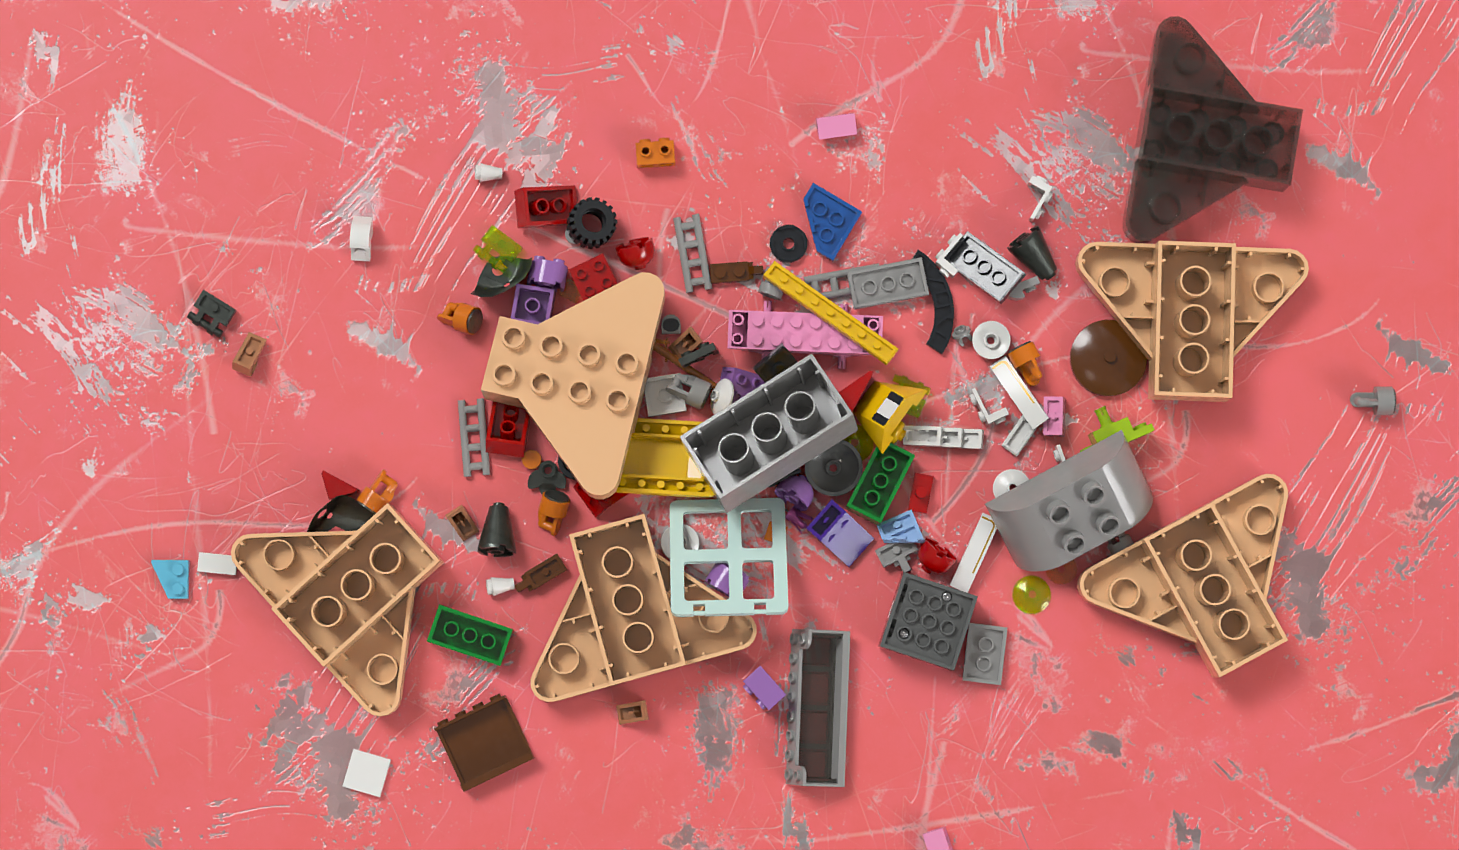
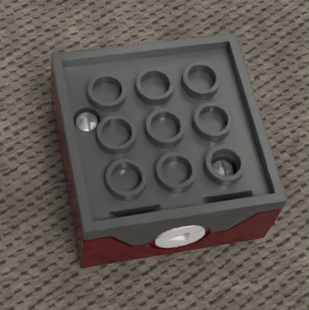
[878,572,978,671]

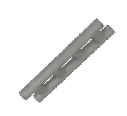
[673,214,712,293]
[804,263,879,299]
[458,398,491,477]

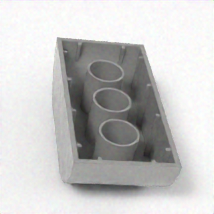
[985,430,1153,571]

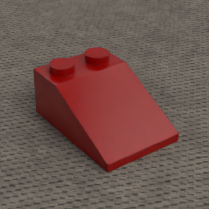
[514,185,577,228]
[838,370,874,412]
[486,401,530,458]

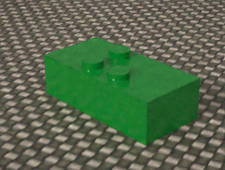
[845,443,915,526]
[427,604,513,666]

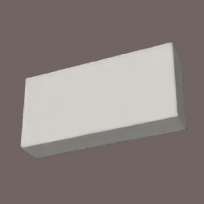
[1001,415,1037,457]
[197,552,237,575]

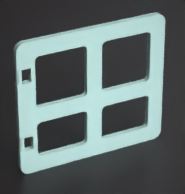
[670,498,788,617]

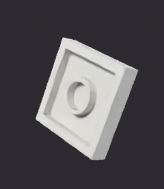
[645,374,686,417]
[343,749,391,797]

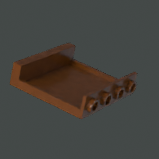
[434,693,535,792]

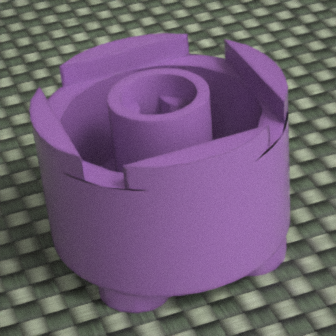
[526,256,568,292]
[705,563,749,597]

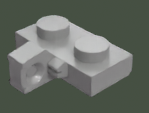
[875,543,918,573]

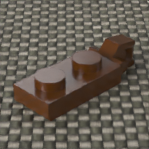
[710,261,763,284]
[515,554,567,592]

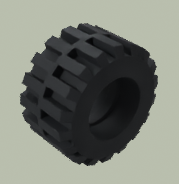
[566,197,617,249]

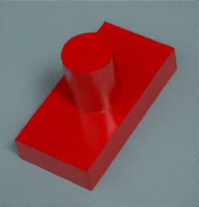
[908,472,934,514]

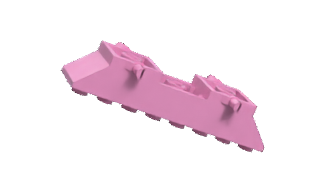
[727,301,883,369]

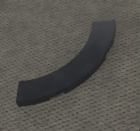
[912,250,954,354]

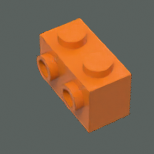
[636,138,675,168]

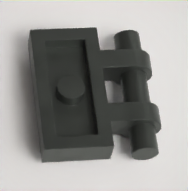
[187,290,237,338]

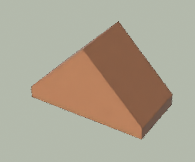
[668,327,703,358]
[445,505,479,541]
[616,700,649,725]

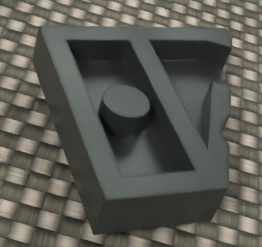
[678,342,719,368]

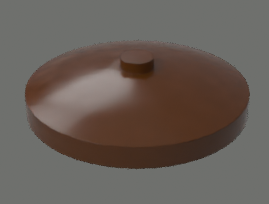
[1070,320,1147,396]

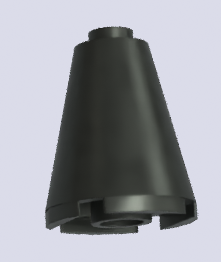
[1007,226,1057,280]
[477,502,516,557]

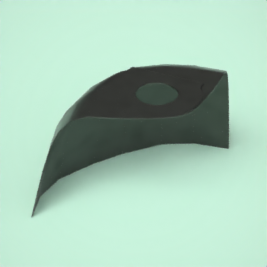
[471,257,532,297]
[307,495,375,532]

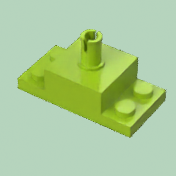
[1080,406,1155,452]

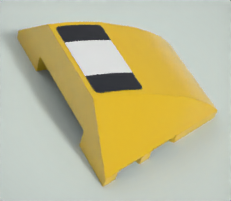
[853,381,927,454]

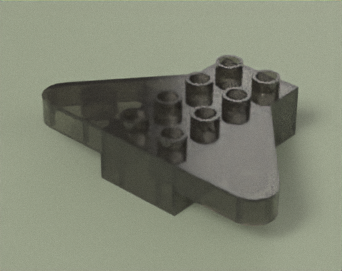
[1123,16,1303,244]

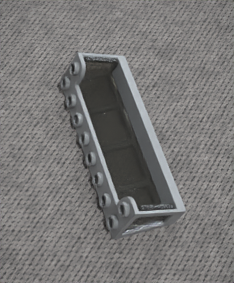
[784,629,850,787]

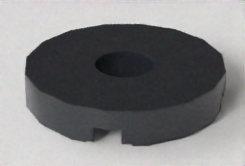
[770,225,807,263]

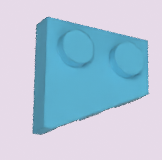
[151,560,190,599]

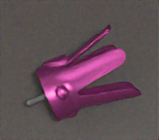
[785,506,813,534]

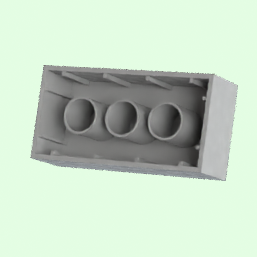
[680,354,858,513]

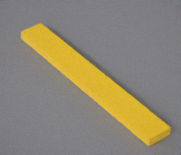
[763,261,898,366]

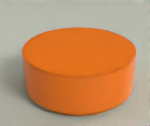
[522,450,542,469]

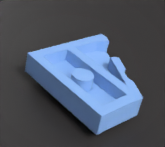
[877,509,925,543]

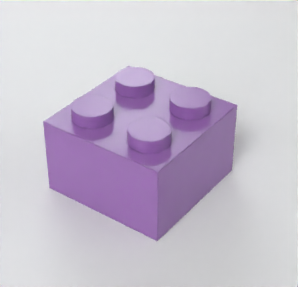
[511,283,556,325]
[743,666,786,710]

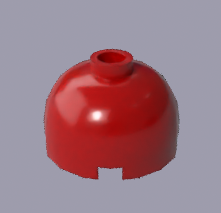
[615,237,655,270]
[918,537,957,574]

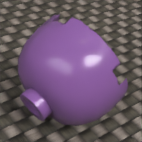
[775,475,814,511]

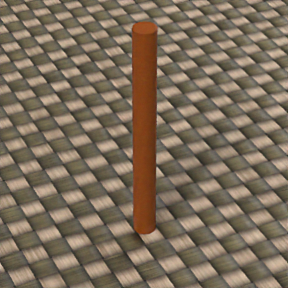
[653,342,717,390]

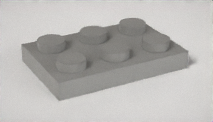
[962,623,1008,685]

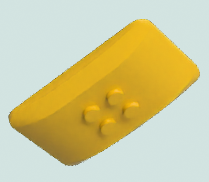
[616,418,715,497]

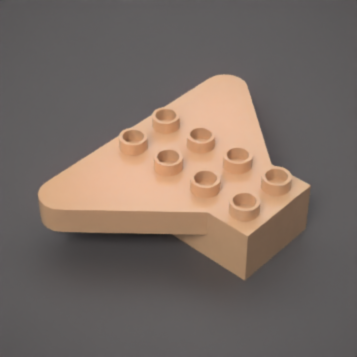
[1075,241,1309,402]
[481,272,665,499]
[1077,474,1288,677]
[231,503,444,716]
[531,514,757,702]

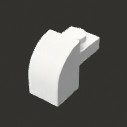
[350,216,373,262]

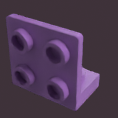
[720,367,765,404]

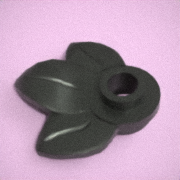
[528,461,566,494]

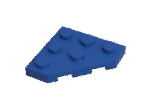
[803,183,862,261]

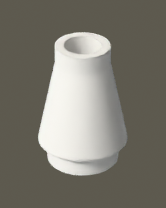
[475,163,502,182]
[486,577,515,596]

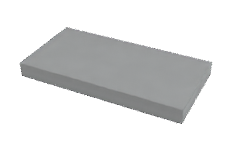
[846,257,929,310]

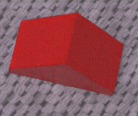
[321,470,359,500]

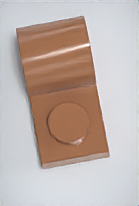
[232,332,267,377]

